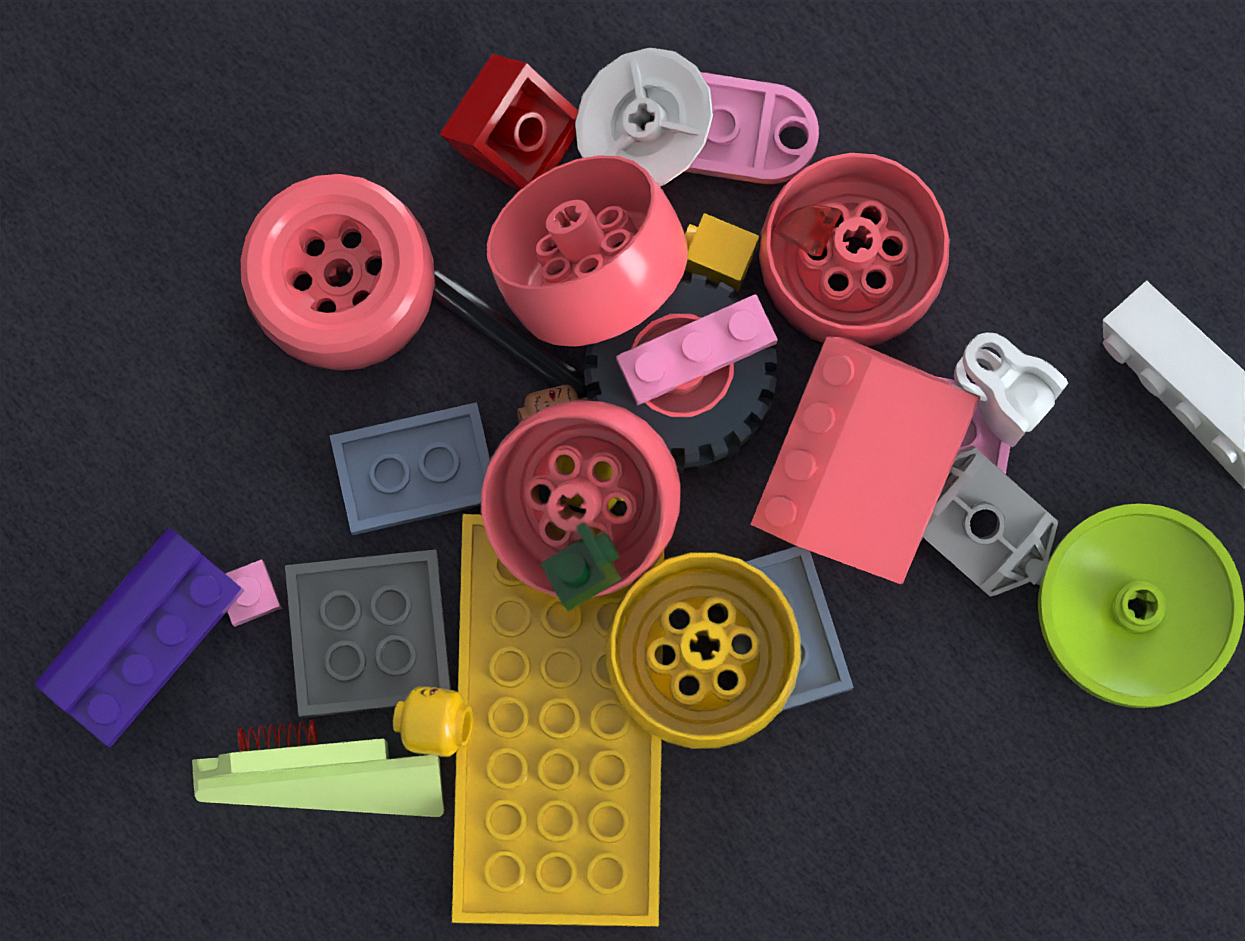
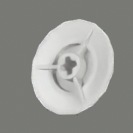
[575,48,713,186]

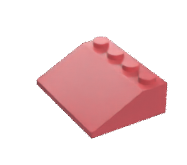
[751,337,981,584]

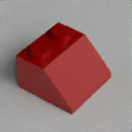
[440,54,578,191]

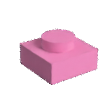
[226,559,282,627]

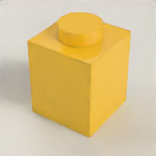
[685,213,759,292]

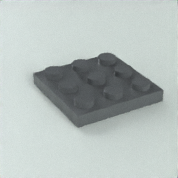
[285,549,451,718]

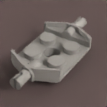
[922,446,1058,596]

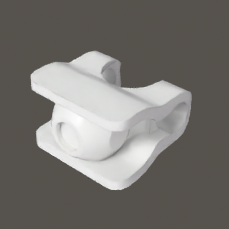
[954,333,1068,447]

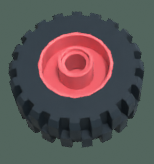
[584,274,777,473]

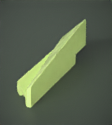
[192,739,444,817]

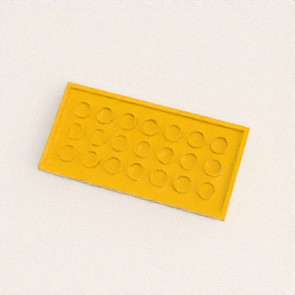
[452,514,664,927]

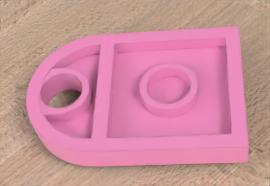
[684,72,819,184]

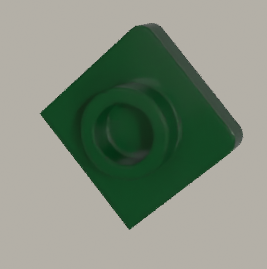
[540,521,622,611]

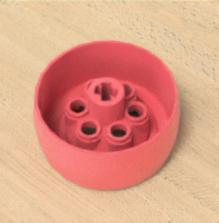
[759,153,950,346]
[487,155,688,346]
[241,174,435,371]
[481,400,680,597]

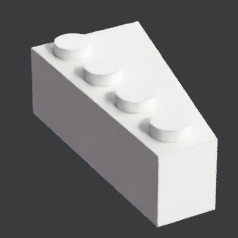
[1103,281,1245,489]

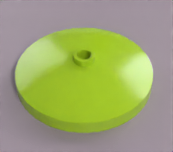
[1038,504,1244,708]

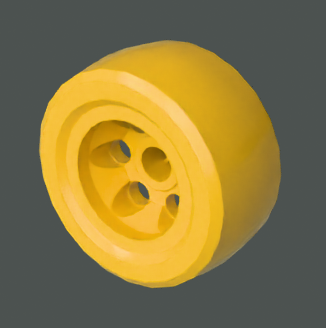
[606,553,801,748]

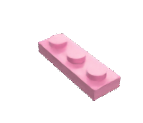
[616,294,777,406]

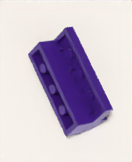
[34,527,244,748]

